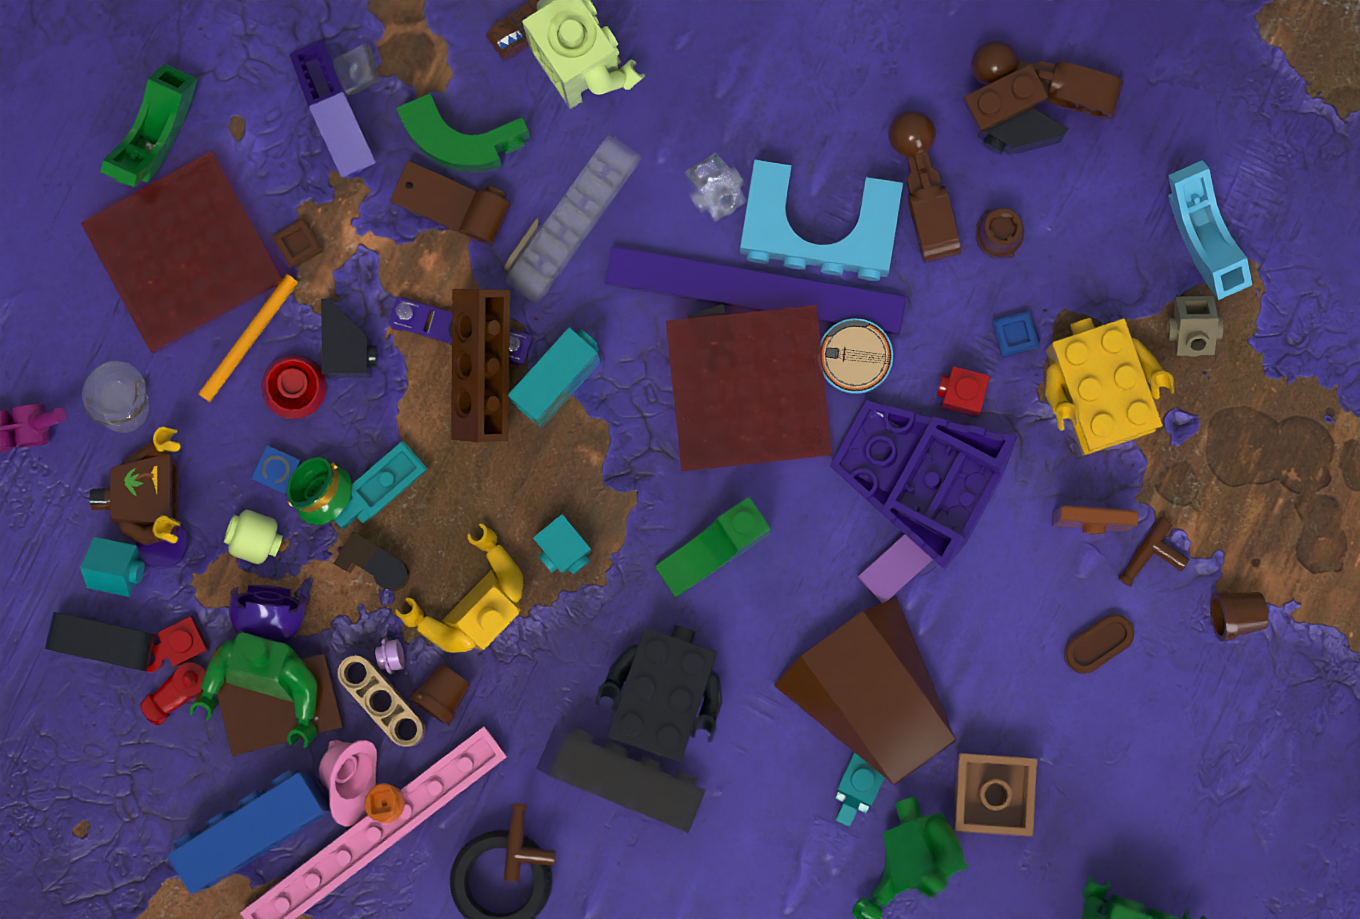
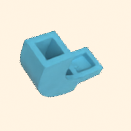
[1168,160,1252,300]

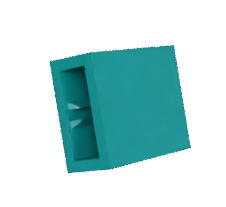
[508,327,601,429]

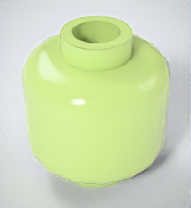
[223,509,283,564]

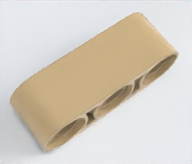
[338,656,426,747]

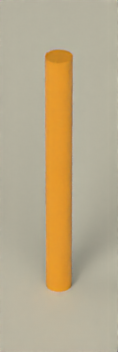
[198,274,299,402]

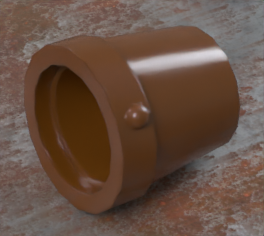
[975,208,1024,259]
[1210,591,1269,641]
[409,664,471,726]

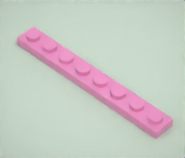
[240,726,508,919]

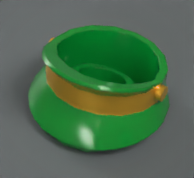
[286,457,352,525]

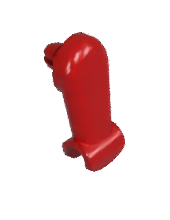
[140,662,205,726]

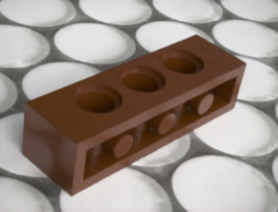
[451,289,510,442]

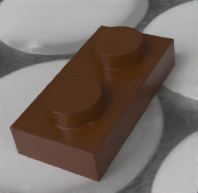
[963,64,1048,133]

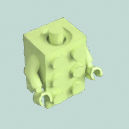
[522,0,645,109]

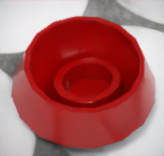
[261,354,327,419]

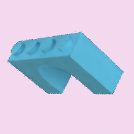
[740,160,903,281]

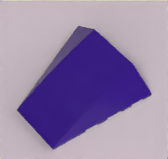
[830,401,1017,570]

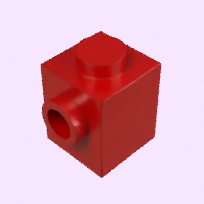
[937,366,990,418]

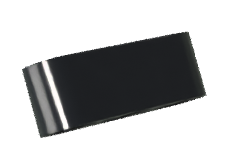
[45,612,156,672]

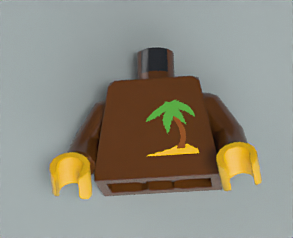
[89,427,180,545]

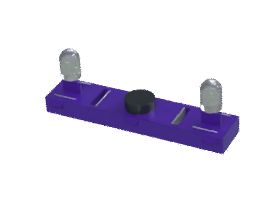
[388,297,533,366]

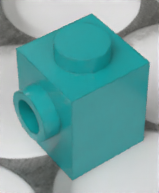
[533,514,593,575]
[80,537,145,597]

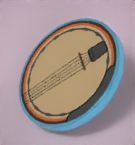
[818,319,893,394]

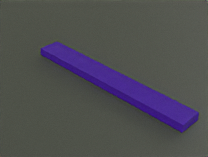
[605,246,906,335]

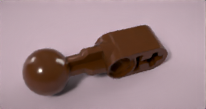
[971,40,1123,119]
[888,110,961,263]

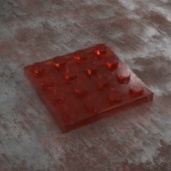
[81,151,283,354]
[666,305,832,471]

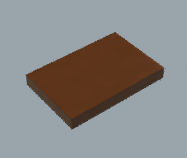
[217,654,344,756]

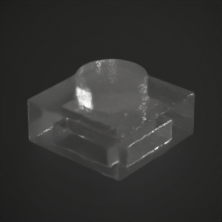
[333,44,380,96]

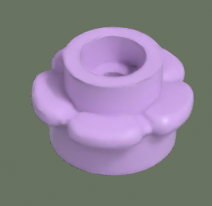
[375,638,405,674]

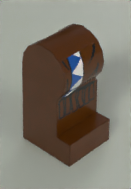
[486,0,539,61]

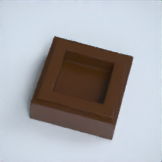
[272,217,323,270]

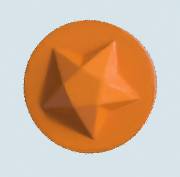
[365,783,405,824]

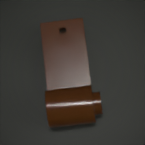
[390,161,511,245]

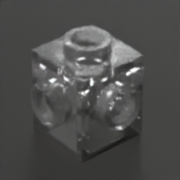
[684,152,747,221]

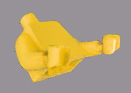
[395,524,523,653]

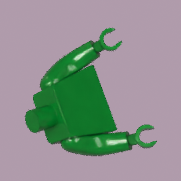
[190,632,317,748]
[852,797,968,919]

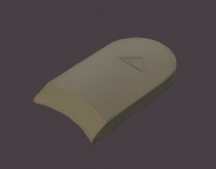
[504,218,541,272]

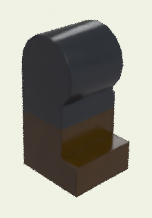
[333,531,410,591]

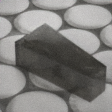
[537,727,706,833]

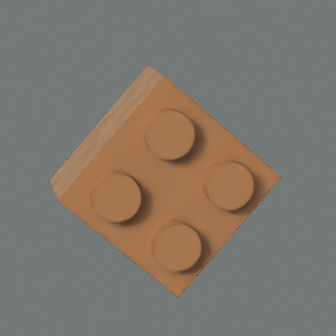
[952,754,1037,836]

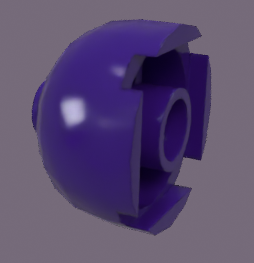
[229,585,307,643]

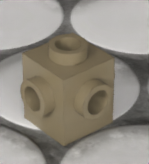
[1166,296,1223,357]

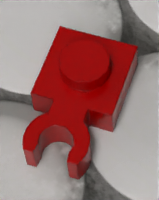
[145,616,209,673]

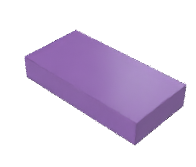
[858,534,933,603]

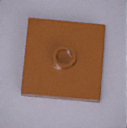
[1052,505,1138,535]

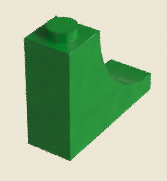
[655,497,771,598]

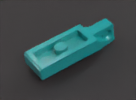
[334,441,428,530]
[835,752,885,827]

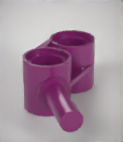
[0,404,66,452]

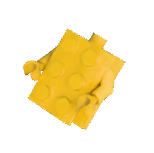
[1045,318,1175,456]

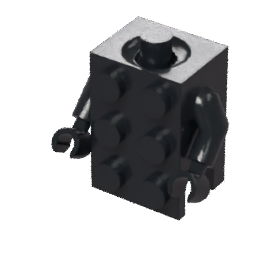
[595,625,723,762]

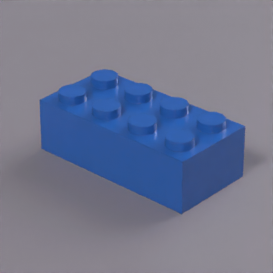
[167,769,331,895]

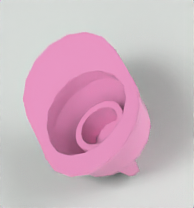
[318,740,377,827]

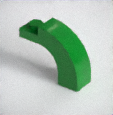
[100,64,197,187]
[396,93,531,173]

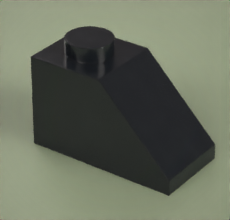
[978,107,1069,155]
[321,299,378,378]

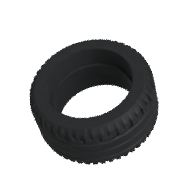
[450,830,552,919]

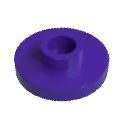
[136,526,188,569]

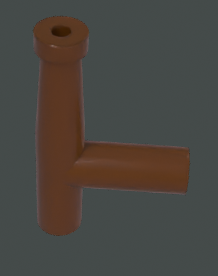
[1118,517,1189,587]
[504,803,556,882]

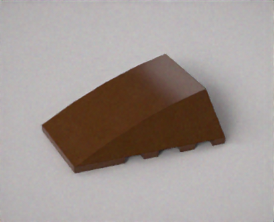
[774,597,956,786]

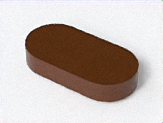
[1064,614,1134,674]

